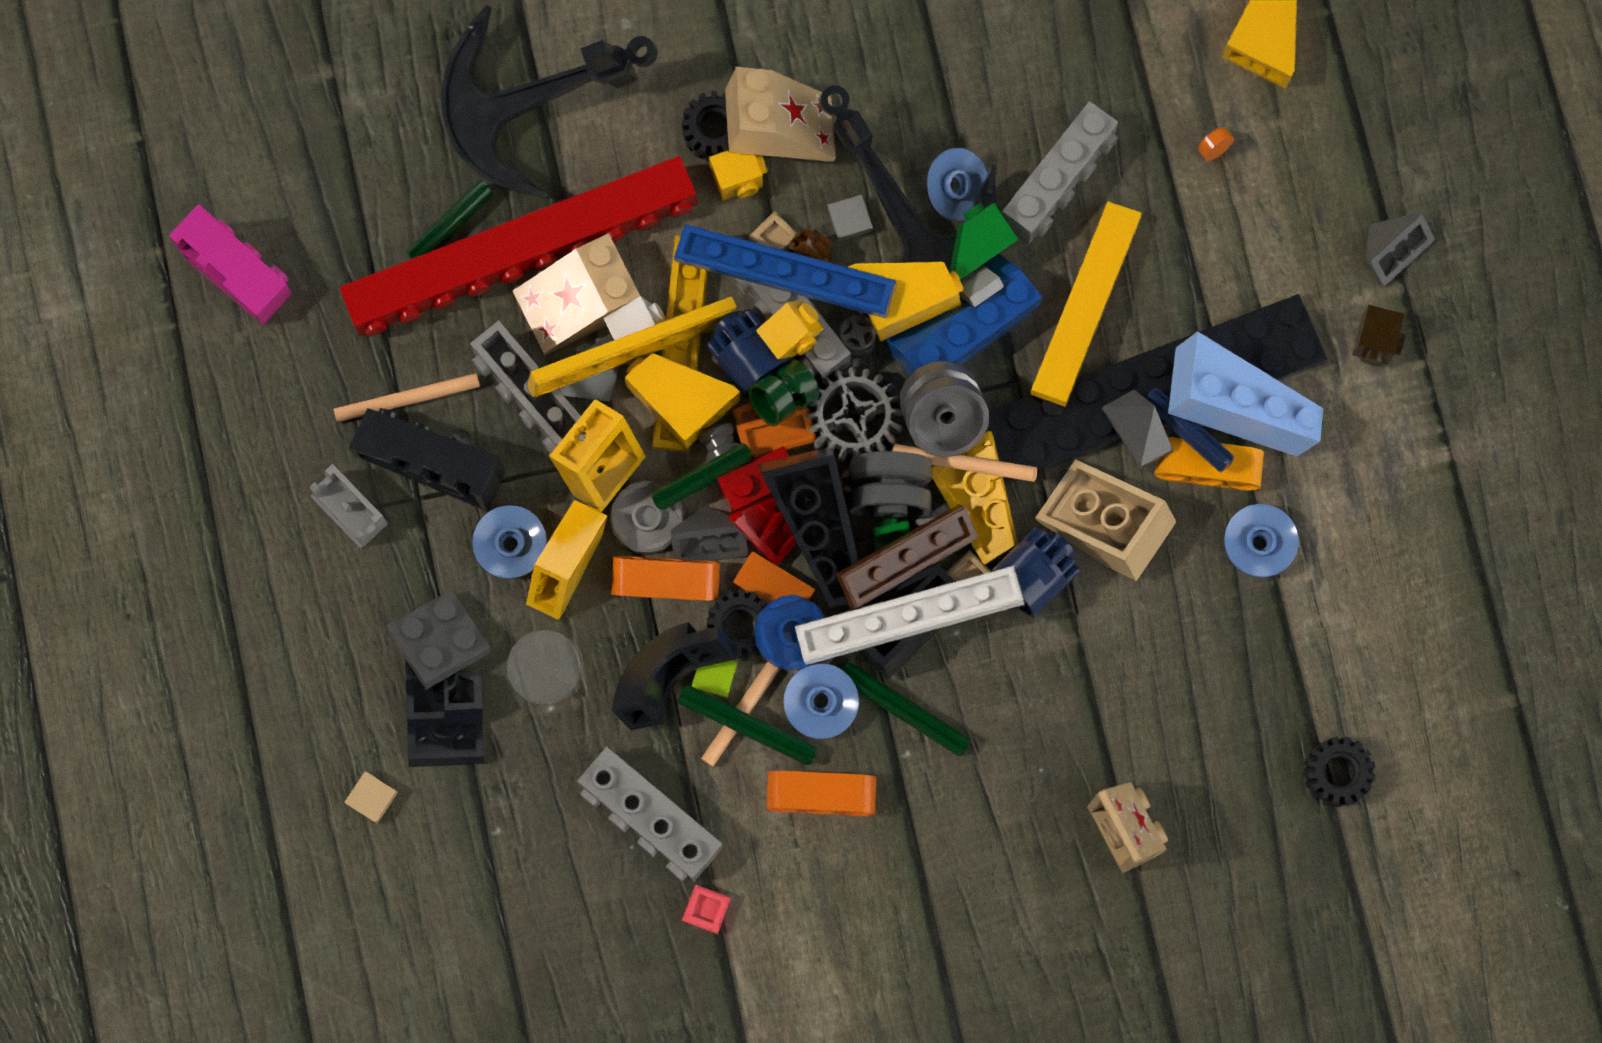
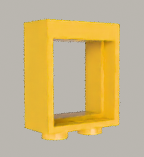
[549,399,646,512]

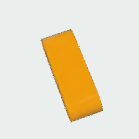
[1154,437,1264,491]

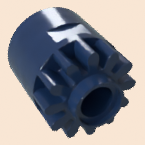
[707,309,795,398]
[990,527,1080,618]

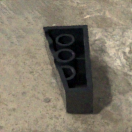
[349,408,506,512]
[758,447,858,607]

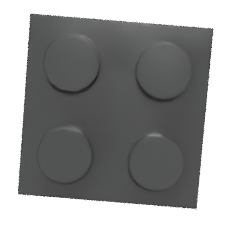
[387,590,490,689]

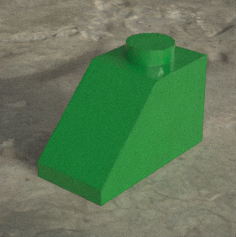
[949,202,1019,280]

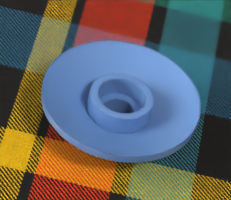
[927,148,987,221]
[1224,504,1299,578]
[472,505,547,579]
[784,664,859,739]

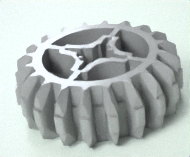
[806,367,904,465]

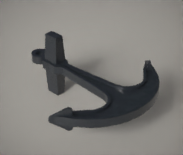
[441,5,658,199]
[819,85,996,272]

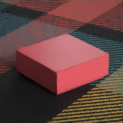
[682,885,731,934]

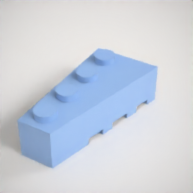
[1168,331,1323,456]

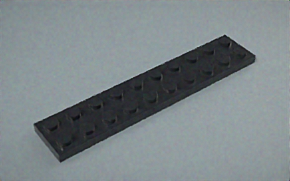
[985,294,1328,485]

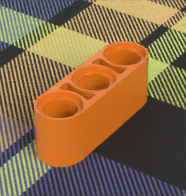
[611,556,721,601]
[766,771,877,816]

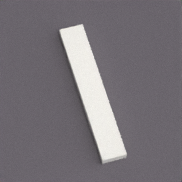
[795,566,1024,665]

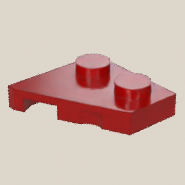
[728,495,797,566]

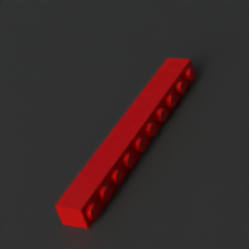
[339,155,697,336]

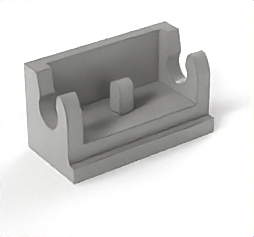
[310,464,388,549]

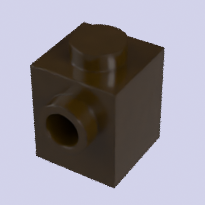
[1352,305,1406,366]

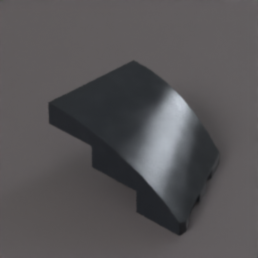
[405,659,484,767]

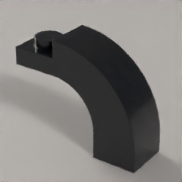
[612,622,737,731]

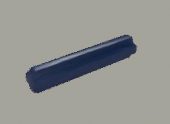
[1145,388,1234,472]

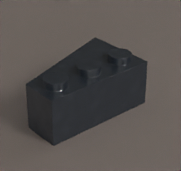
[837,564,956,680]

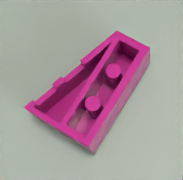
[169,204,292,325]

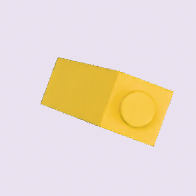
[1222,0,1297,89]
[848,262,964,341]
[625,353,740,449]
[526,500,607,620]

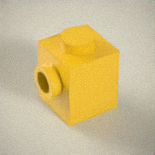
[709,150,767,201]
[756,300,824,359]

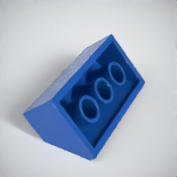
[883,253,1042,376]

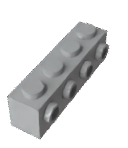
[1002,101,1118,245]
[732,241,851,386]
[470,321,586,454]
[577,747,723,882]

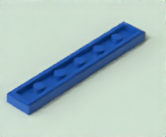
[674,224,896,319]

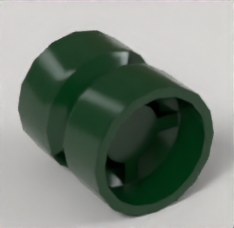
[749,360,819,426]

